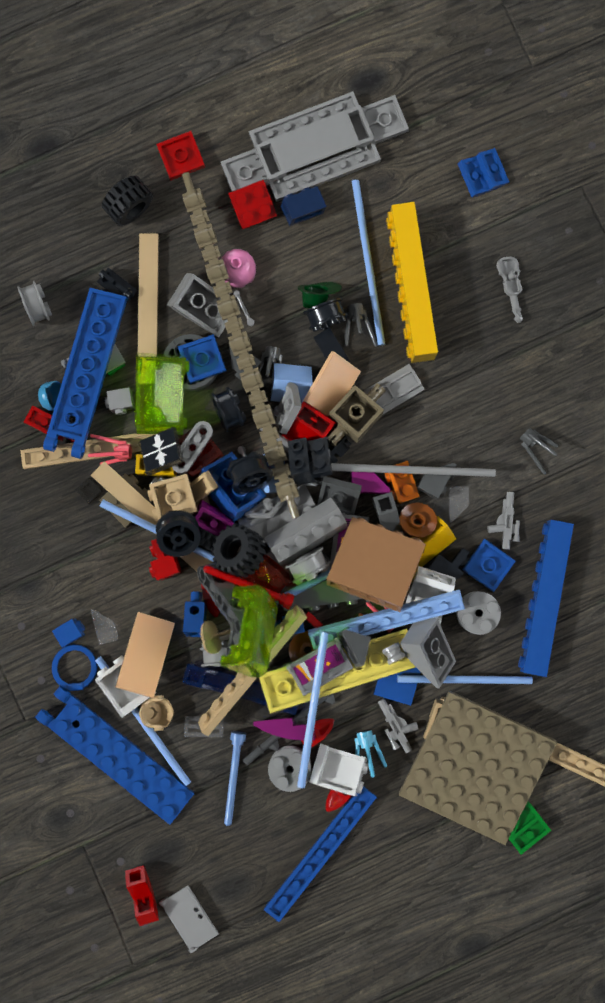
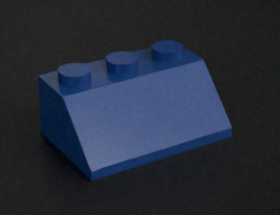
[198,452,266,522]

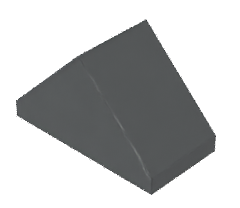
[336,630,371,668]

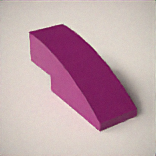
[253,718,315,740]

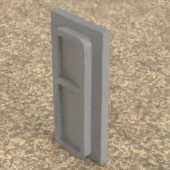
[363,364,425,415]

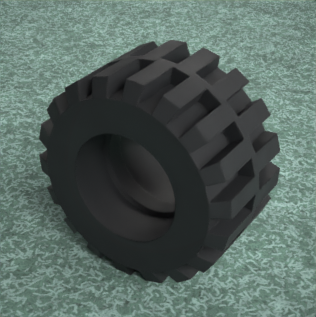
[102,175,153,226]
[212,524,266,578]

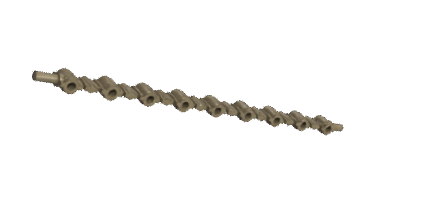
[182,172,300,519]

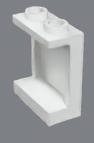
[405,566,456,624]
[95,655,156,718]
[309,744,369,797]

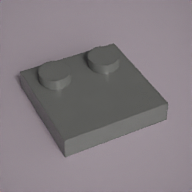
[317,476,362,515]

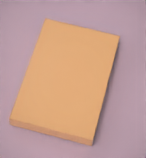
[303,351,361,417]

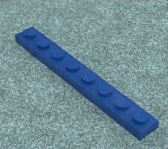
[264,786,377,922]

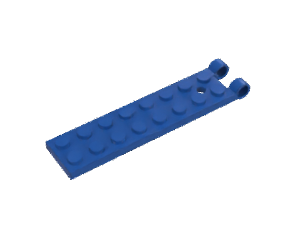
[43,288,127,459]
[35,686,195,825]

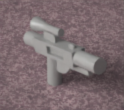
[487,492,520,550]
[378,698,418,753]

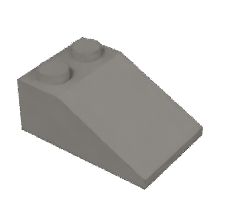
[167,273,228,337]
[400,618,456,688]

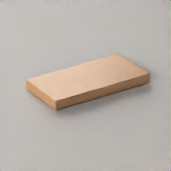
[115,612,175,698]

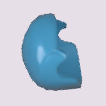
[38,381,61,411]

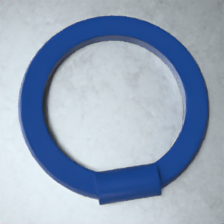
[51,644,97,691]

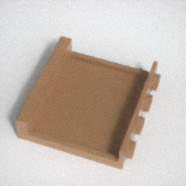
[327,517,426,612]

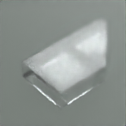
[449,487,469,522]
[91,610,119,645]

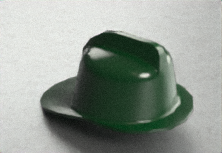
[298,282,342,308]

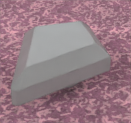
[245,498,283,518]

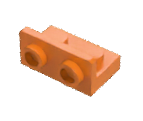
[384,461,420,504]

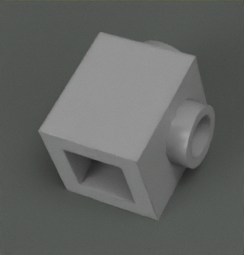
[105,388,135,415]

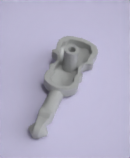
[497,256,523,323]

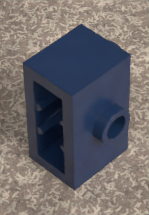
[281,186,327,226]

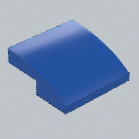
[458,148,509,198]

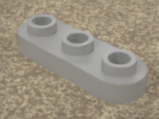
[171,421,213,474]

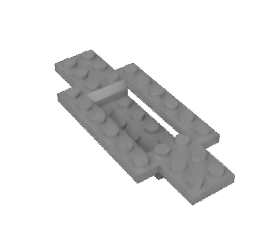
[221,92,409,202]

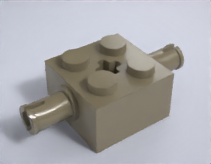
[327,383,386,447]

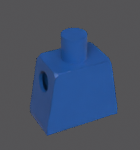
[183,591,207,637]

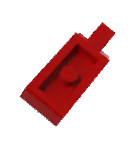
[23,405,75,442]

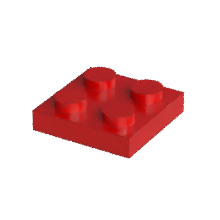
[156,131,205,181]
[228,179,277,230]

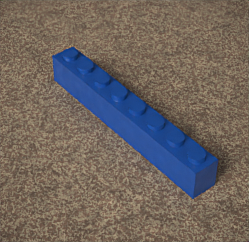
[518,520,574,677]

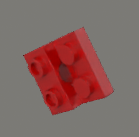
[149,539,183,581]

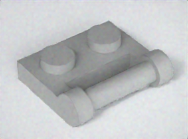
[273,382,301,434]

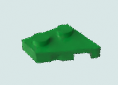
[508,801,552,855]

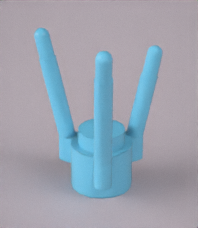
[354,730,387,777]

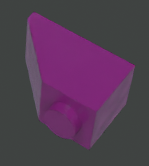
[351,472,390,494]
[193,500,235,536]

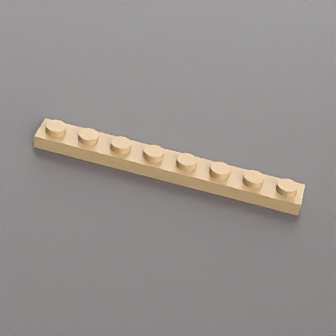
[198,605,307,736]

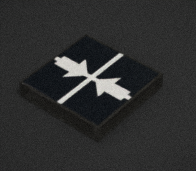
[140,426,183,476]

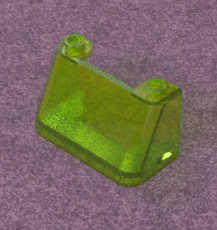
[134,352,189,435]
[220,585,278,677]

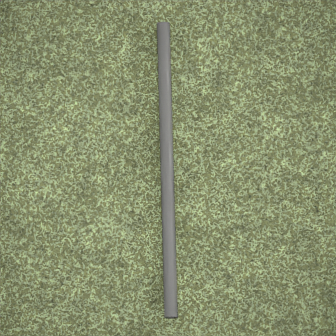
[331,463,496,477]

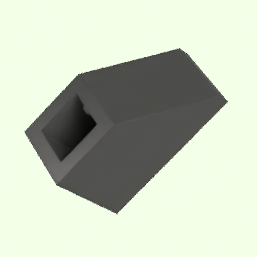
[417,463,457,500]
[372,492,401,532]

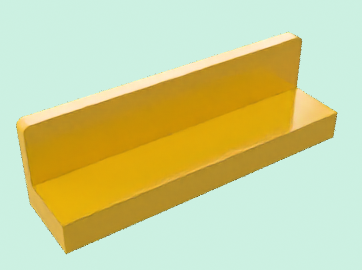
[411,516,456,573]

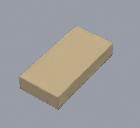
[190,470,218,504]

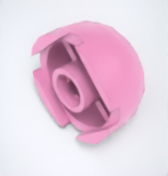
[221,249,256,288]

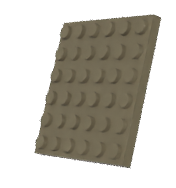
[399,690,557,845]

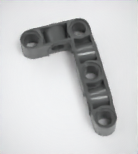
[197,563,259,664]

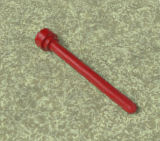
[203,565,295,610]

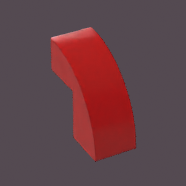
[125,865,159,926]

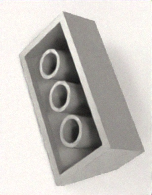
[237,485,316,544]
[264,498,348,567]

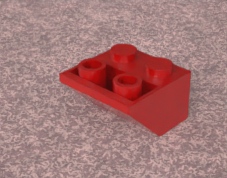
[282,401,335,441]

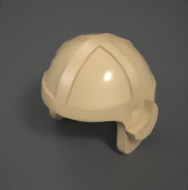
[139,695,174,731]

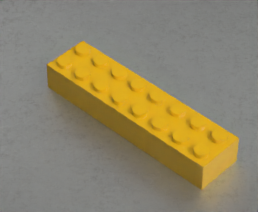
[386,202,438,363]

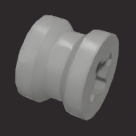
[382,642,406,665]

